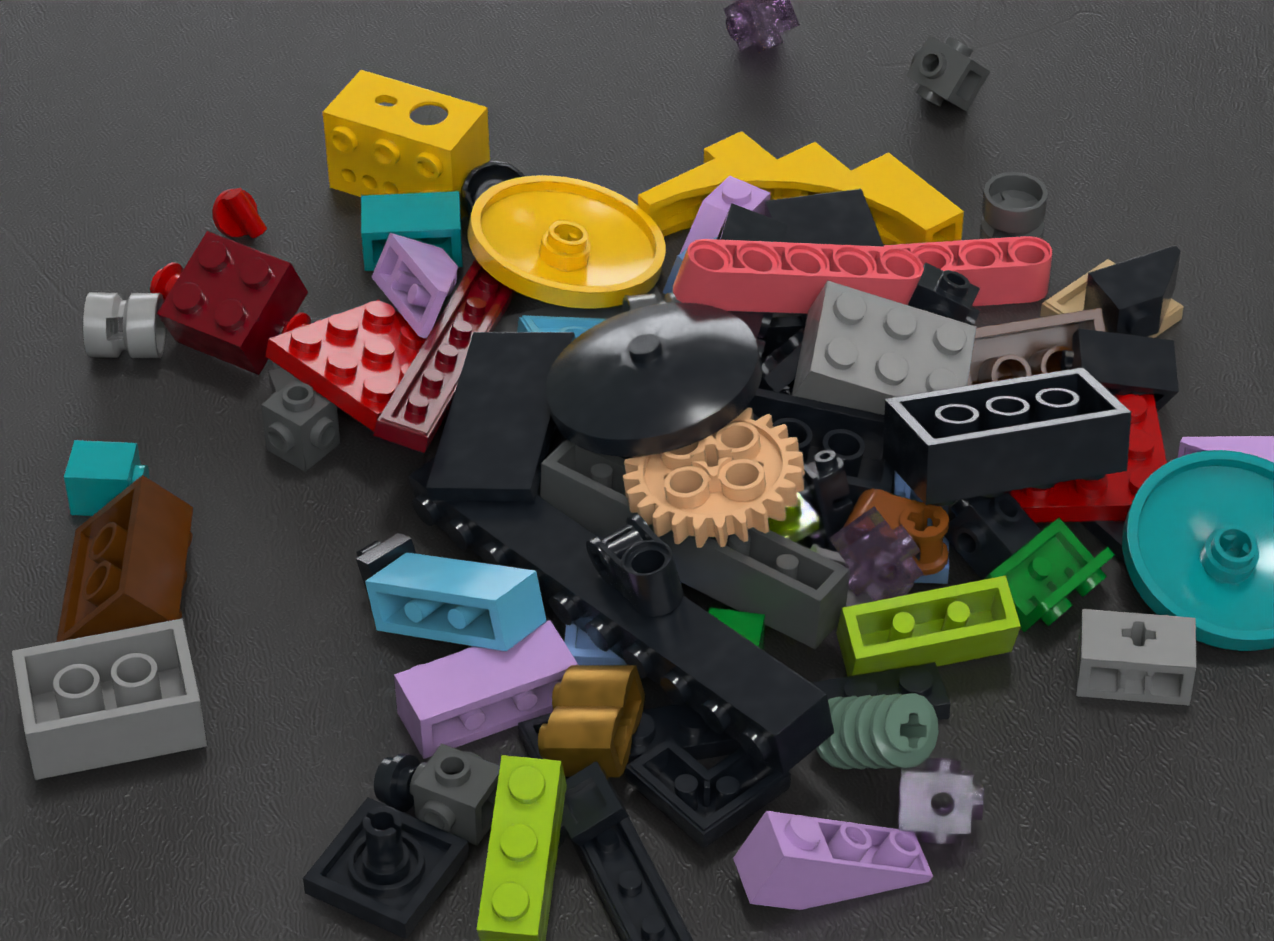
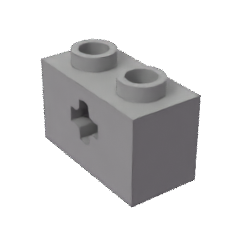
[1076,609,1196,706]

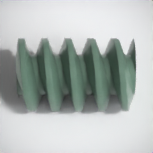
[816,693,939,770]

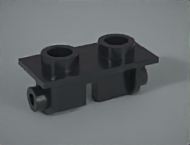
[797,450,854,552]

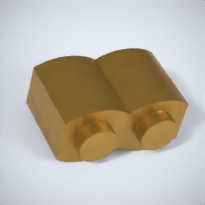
[538,665,645,777]

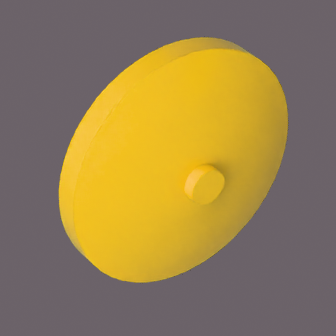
[467,175,666,309]

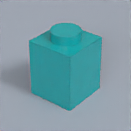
[64,440,149,516]

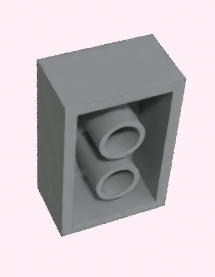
[792,281,977,415]
[12,619,207,780]

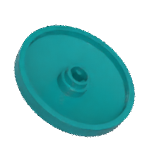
[1122,450,1274,651]

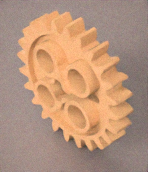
[623,407,805,548]

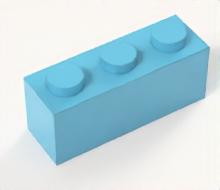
[365,552,547,651]

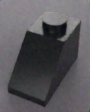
[1083,245,1181,337]

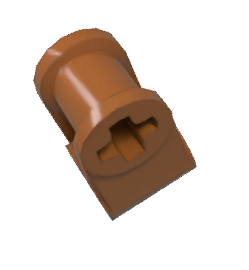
[839,489,949,576]

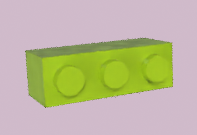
[836,575,1021,676]
[477,755,567,941]

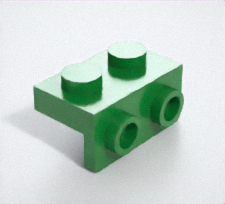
[983,518,1115,632]

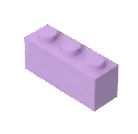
[394,620,578,759]

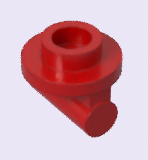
[212,188,267,238]

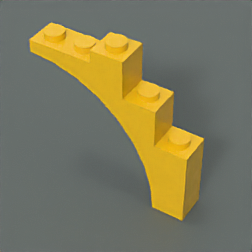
[638,131,964,245]

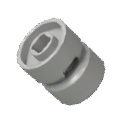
[83,292,166,358]

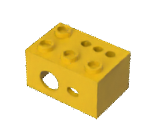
[323,70,490,219]

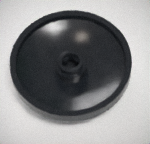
[545,303,762,457]

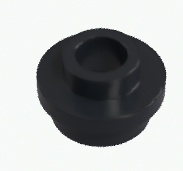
[374,753,420,812]

